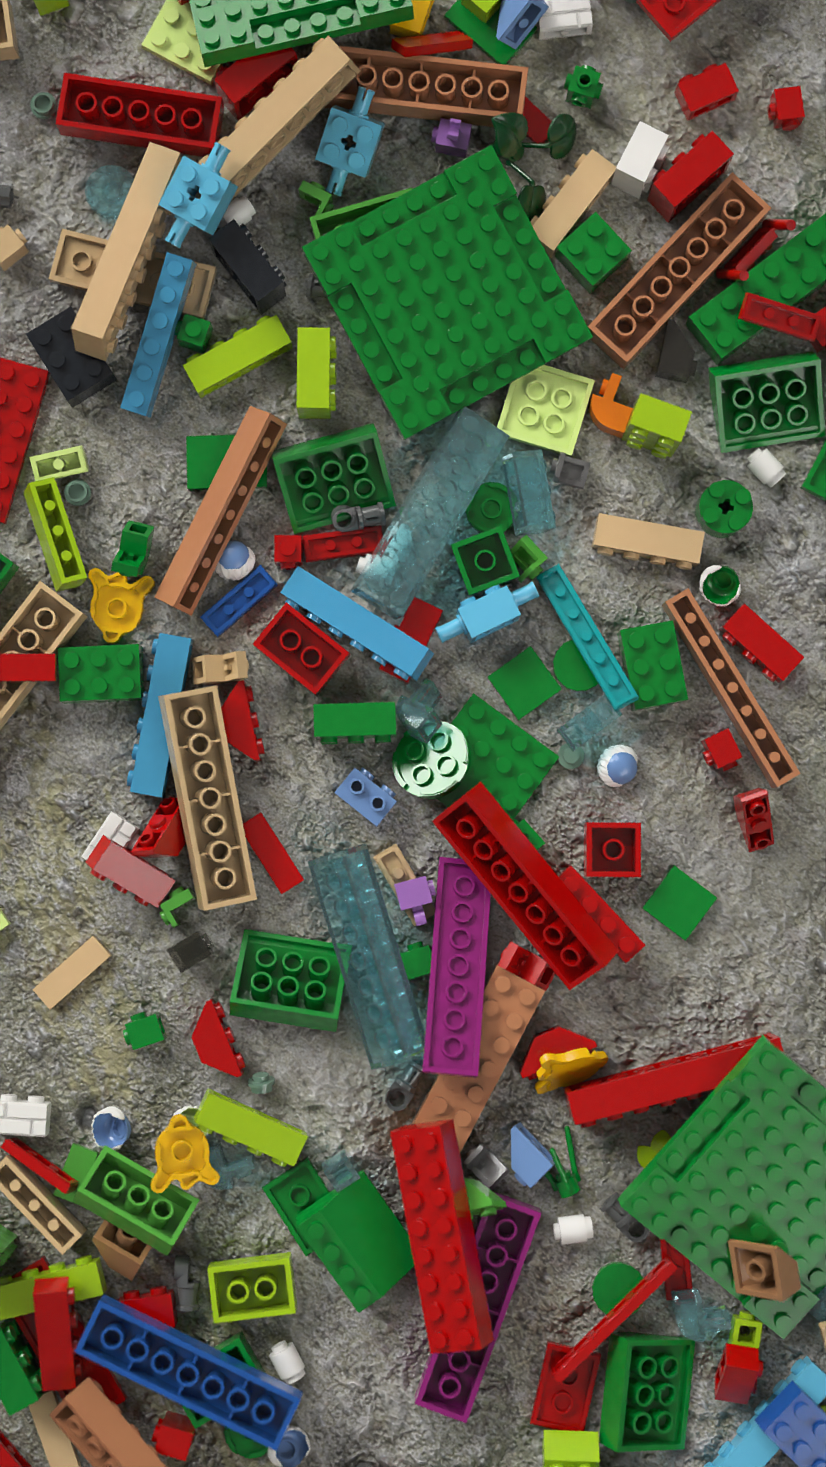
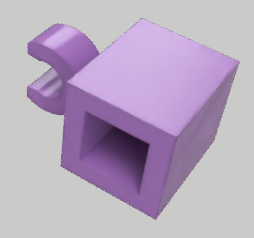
[431,118,472,159]
[394,876,436,926]

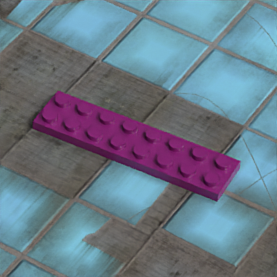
[422,857,491,1078]

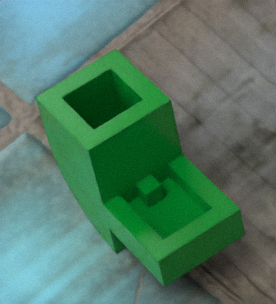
[111,520,155,577]

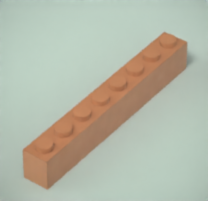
[154,406,287,616]
[661,588,801,788]

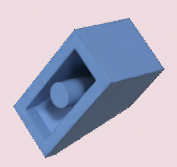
[496,0,549,50]
[511,1122,555,1188]

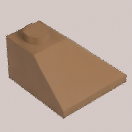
[92,1220,152,1281]
[728,1239,801,1302]

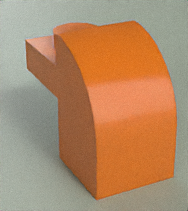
[589,373,633,438]

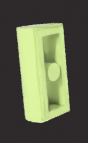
[29,445,89,481]

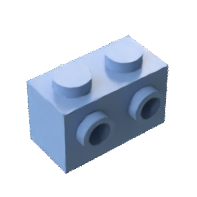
[335,767,397,827]

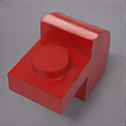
[498,941,556,991]

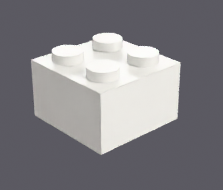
[611,121,670,199]

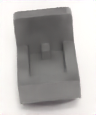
[549,452,591,490]
[463,1144,510,1191]

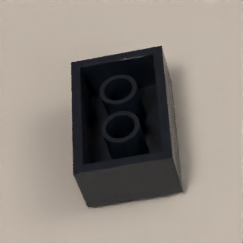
[208,219,287,315]
[26,306,117,408]

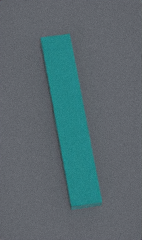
[536,564,639,712]

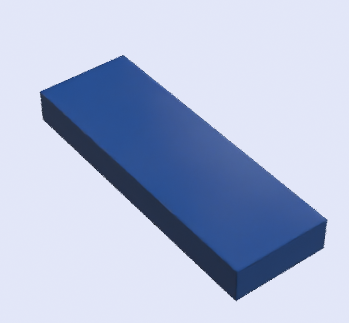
[200,565,278,638]

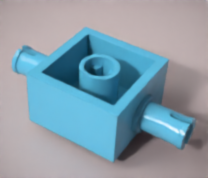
[315,86,385,196]
[158,142,238,248]
[435,582,539,644]

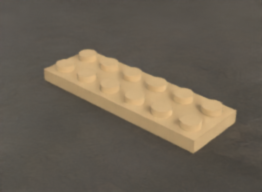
[49,229,217,319]

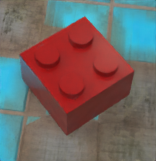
[584,822,641,877]

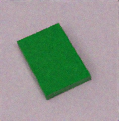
[444,0,538,65]
[186,435,268,490]
[262,1157,330,1256]

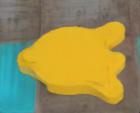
[88,568,155,644]
[534,1048,609,1094]
[150,1114,220,1193]

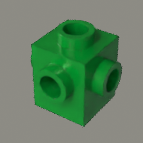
[563,65,603,109]

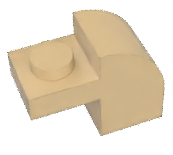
[192,651,249,685]

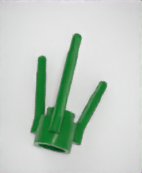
[545,1126,581,1198]

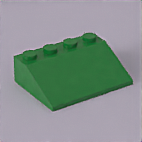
[708,351,826,453]
[272,423,396,534]
[229,929,350,1032]
[296,1170,414,1313]
[599,1332,696,1452]

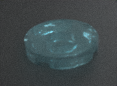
[85,165,134,219]

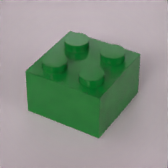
[554,212,632,294]
[450,526,520,595]

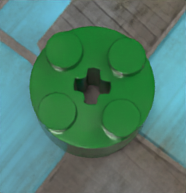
[695,480,753,538]

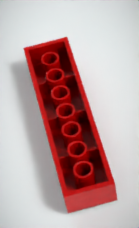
[432,781,619,990]
[563,1033,784,1128]
[390,1119,494,1354]

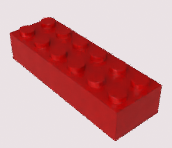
[55,73,225,157]

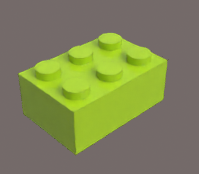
[297,327,337,419]
[621,393,692,459]
[207,1252,298,1323]

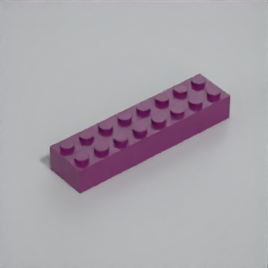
[414,1191,541,1423]

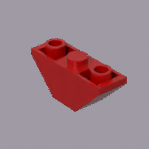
[221,680,265,761]
[733,788,774,852]
[131,797,186,858]
[191,998,246,1077]
[519,1025,597,1080]

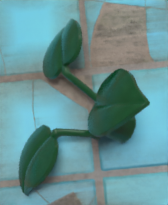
[491,112,576,221]

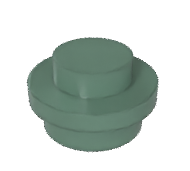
[30,92,57,119]
[64,479,91,506]
[557,742,584,769]
[248,1072,275,1094]

